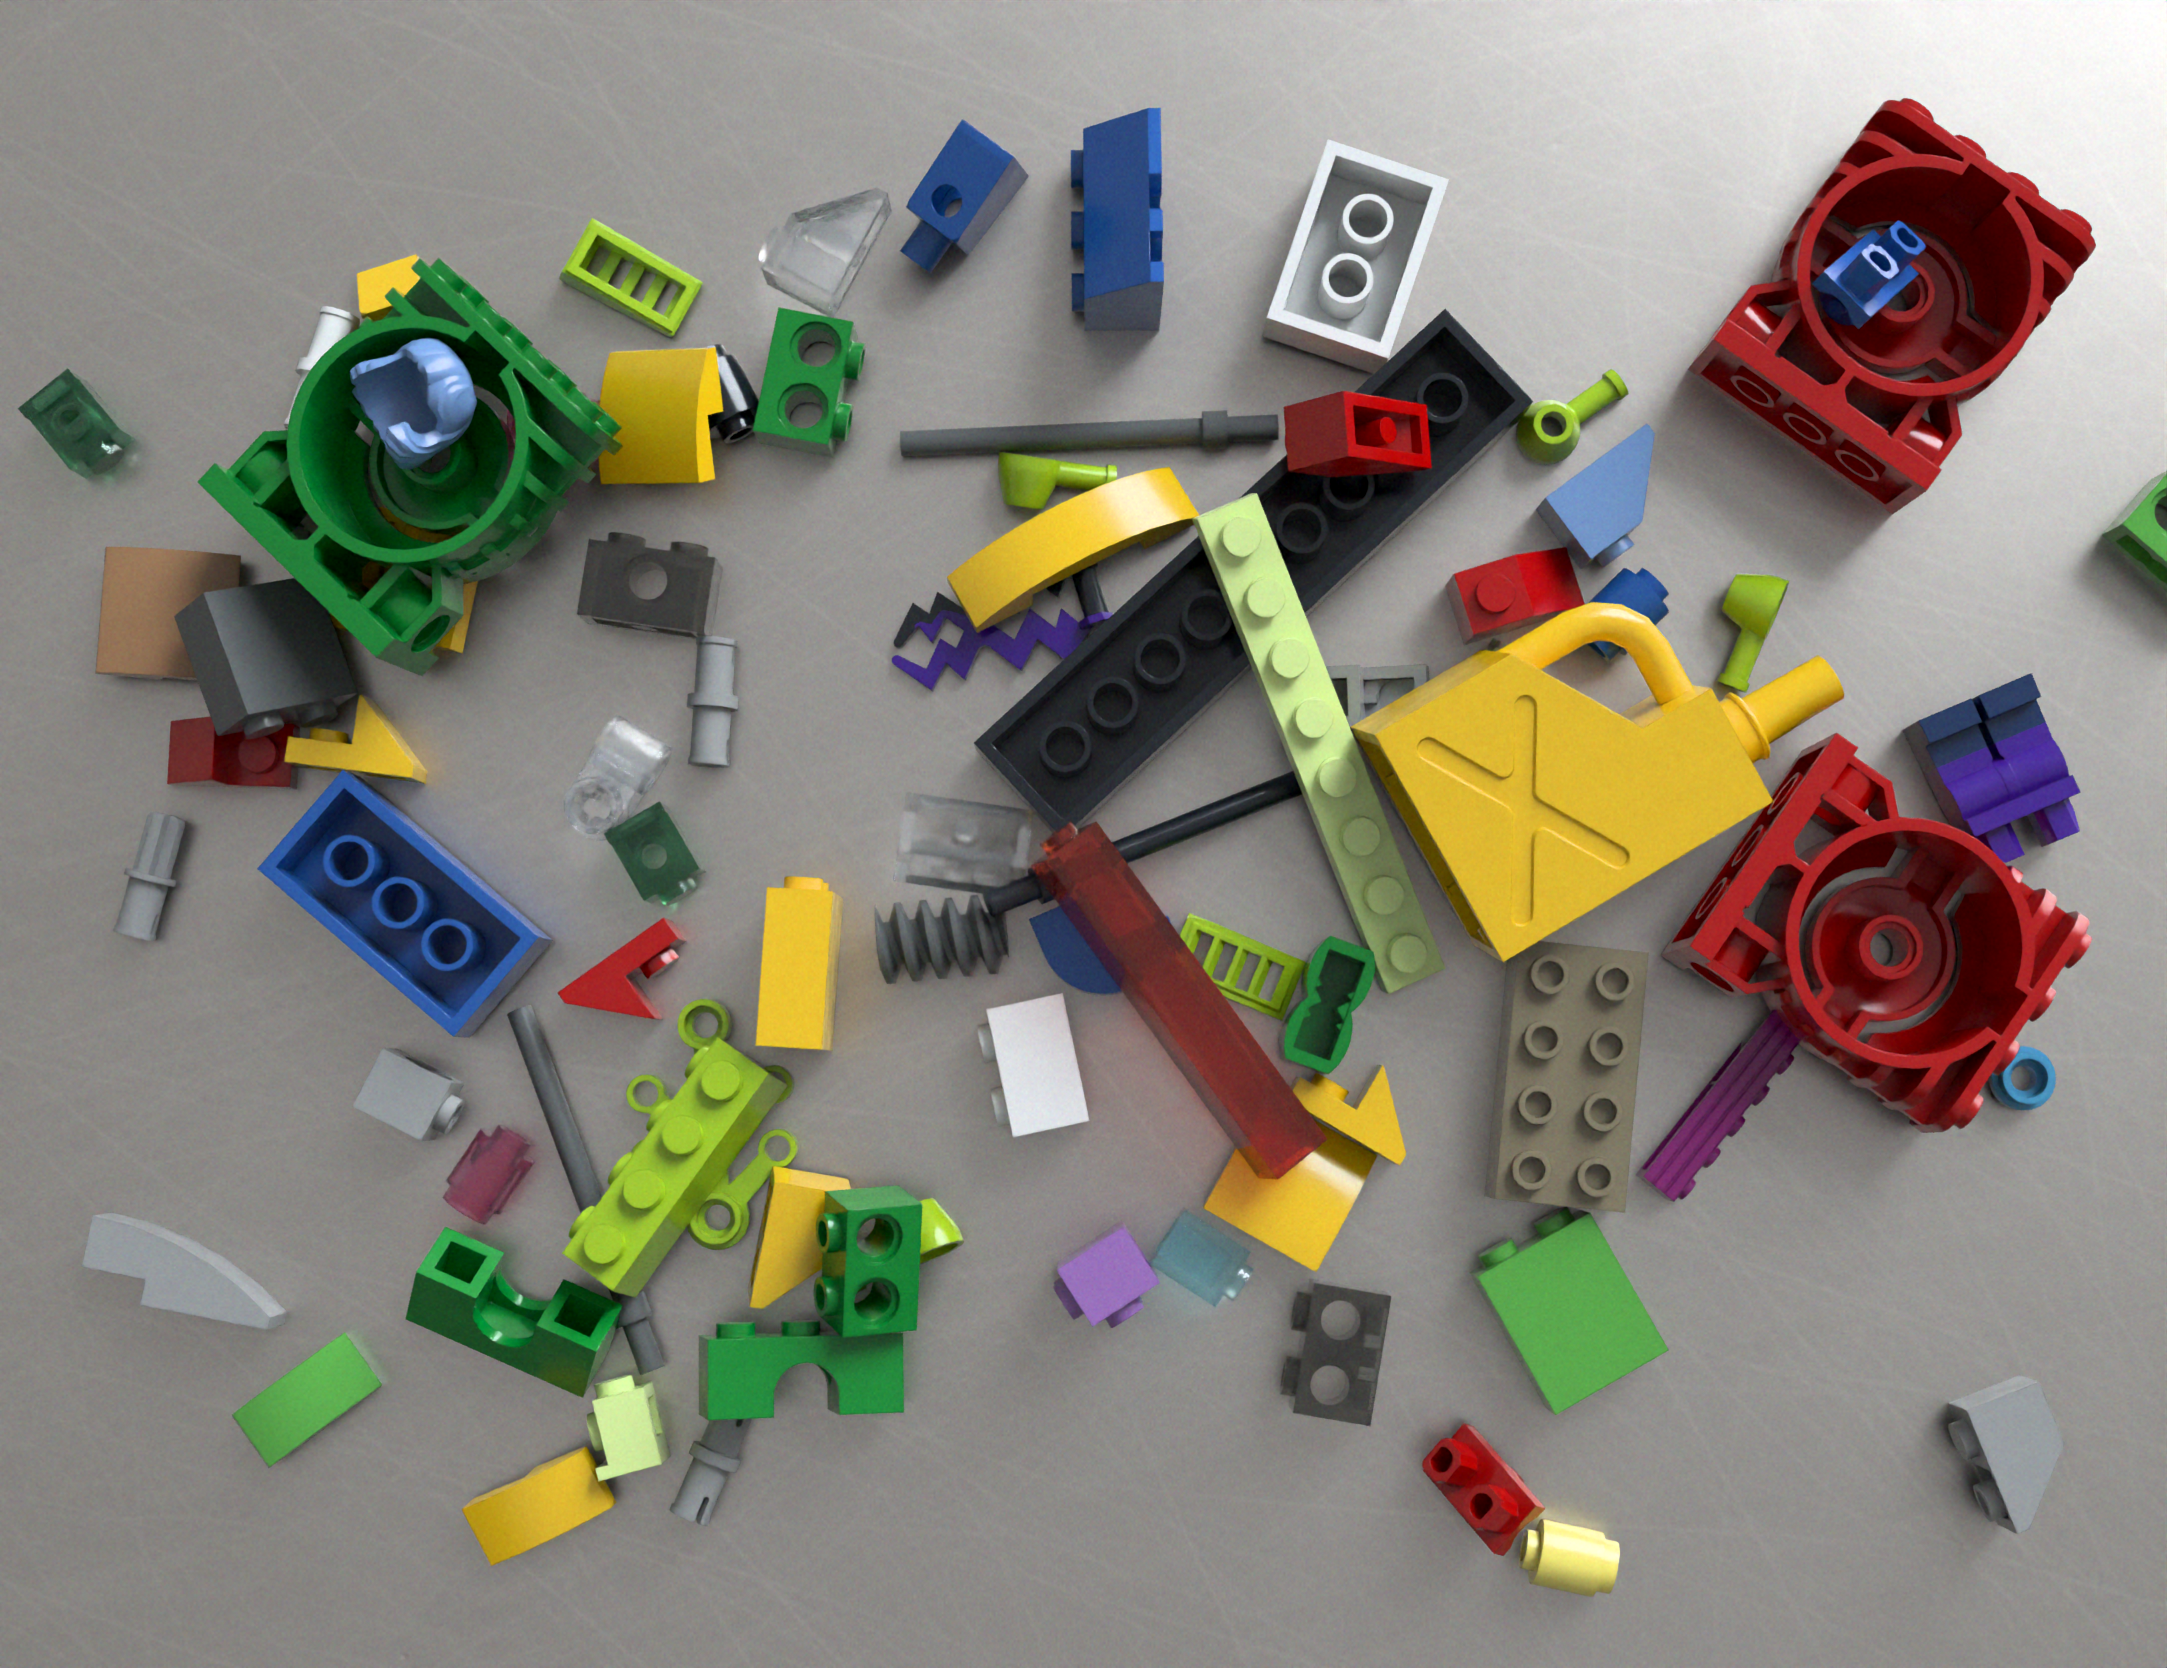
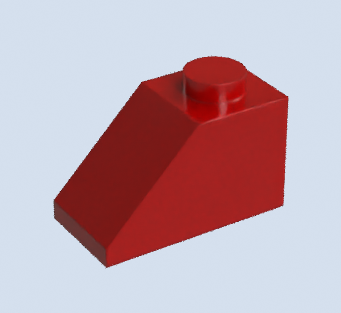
[1283,391,1432,477]
[1445,547,1585,645]

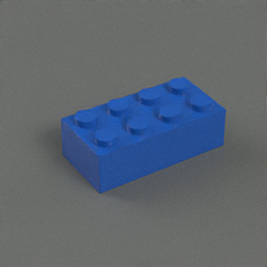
[257,770,553,1038]

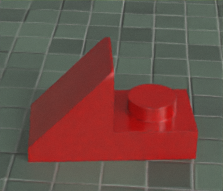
[167,716,300,790]
[557,918,686,1020]

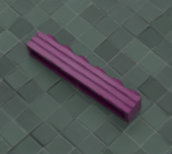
[1636,1009,1800,1202]

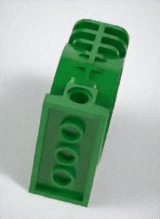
[197,257,623,676]

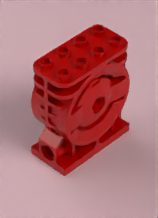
[1688,98,2096,514]
[1661,733,2092,1133]

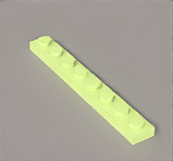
[1192,493,1446,994]

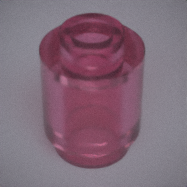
[442,1124,535,1225]

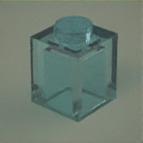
[1149,1207,1253,1307]

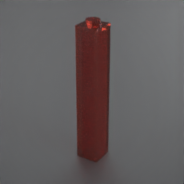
[1030,821,1328,1180]

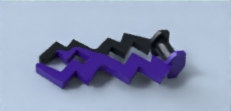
[892,563,1113,691]

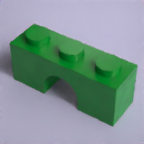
[406,1227,623,1398]
[699,1320,904,1420]

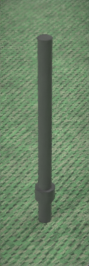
[900,410,1279,456]
[507,1005,665,1375]

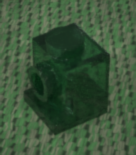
[18,368,135,479]
[604,801,706,907]

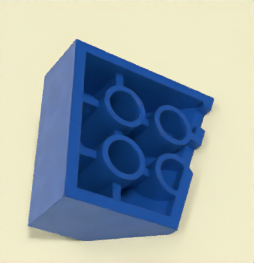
[1071,108,1164,331]

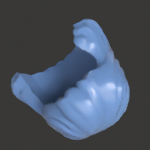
[350,338,477,470]

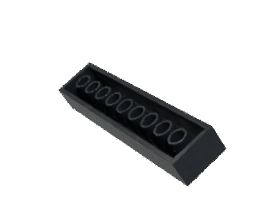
[974,309,1534,844]

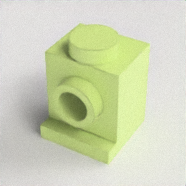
[587,1374,671,1481]

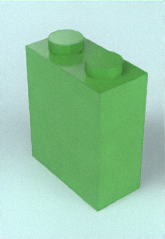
[1469,1207,1669,1415]

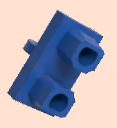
[1812,220,1926,329]

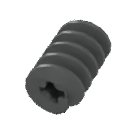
[875,895,1009,984]

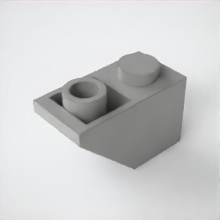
[1948,1375,2064,1534]

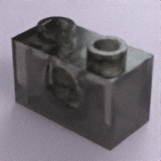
[577,532,723,640]

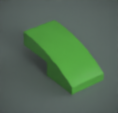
[232,1332,382,1468]

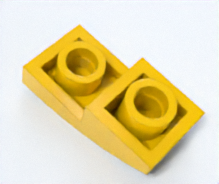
[461,1446,617,1566]

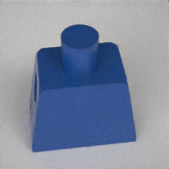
[900,119,1029,274]

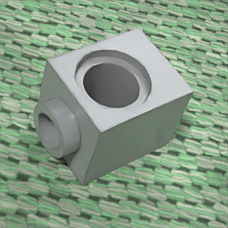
[352,1048,464,1141]

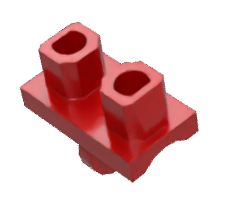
[1422,1423,1545,1556]

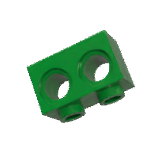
[753,307,866,458]
[813,1185,922,1338]

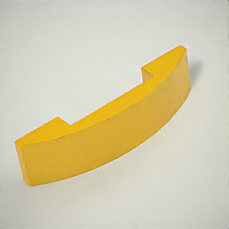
[947,467,1199,633]

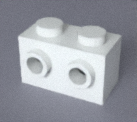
[977,993,1090,1137]

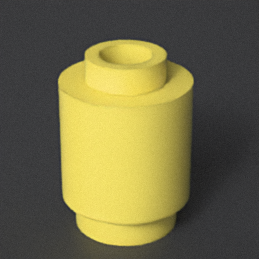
[1519,1519,1620,1597]

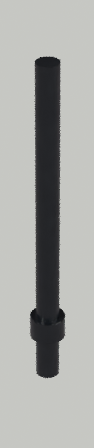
[983,771,1302,917]

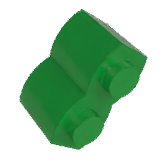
[1279,936,1375,1074]

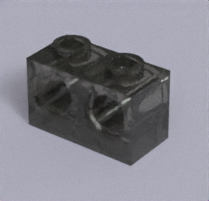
[1280,1278,1391,1426]

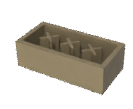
[1484,941,1649,1213]

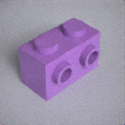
[1053,1220,1160,1328]

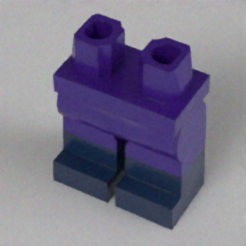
[1902,673,2081,863]

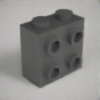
[174,578,358,739]

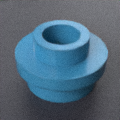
[1989,1046,2056,1110]

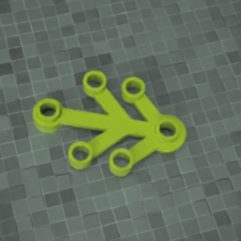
[626,999,799,1250]

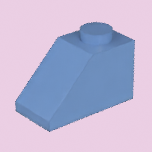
[1536,424,1655,569]

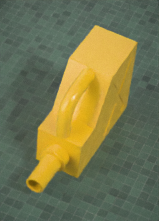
[1350,602,1844,962]

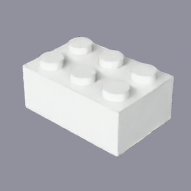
[1262,139,1449,374]

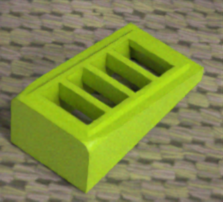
[559,218,703,338]
[1164,913,1306,1021]

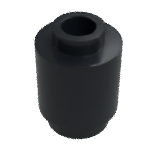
[705,344,759,443]

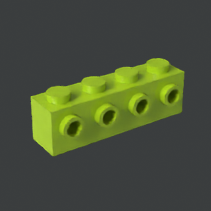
[562,1037,788,1298]

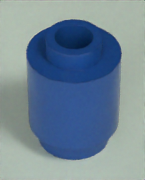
[1587,568,1669,662]

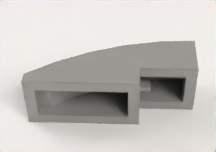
[82,1212,287,1330]

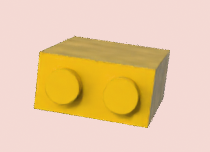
[755,876,843,1051]

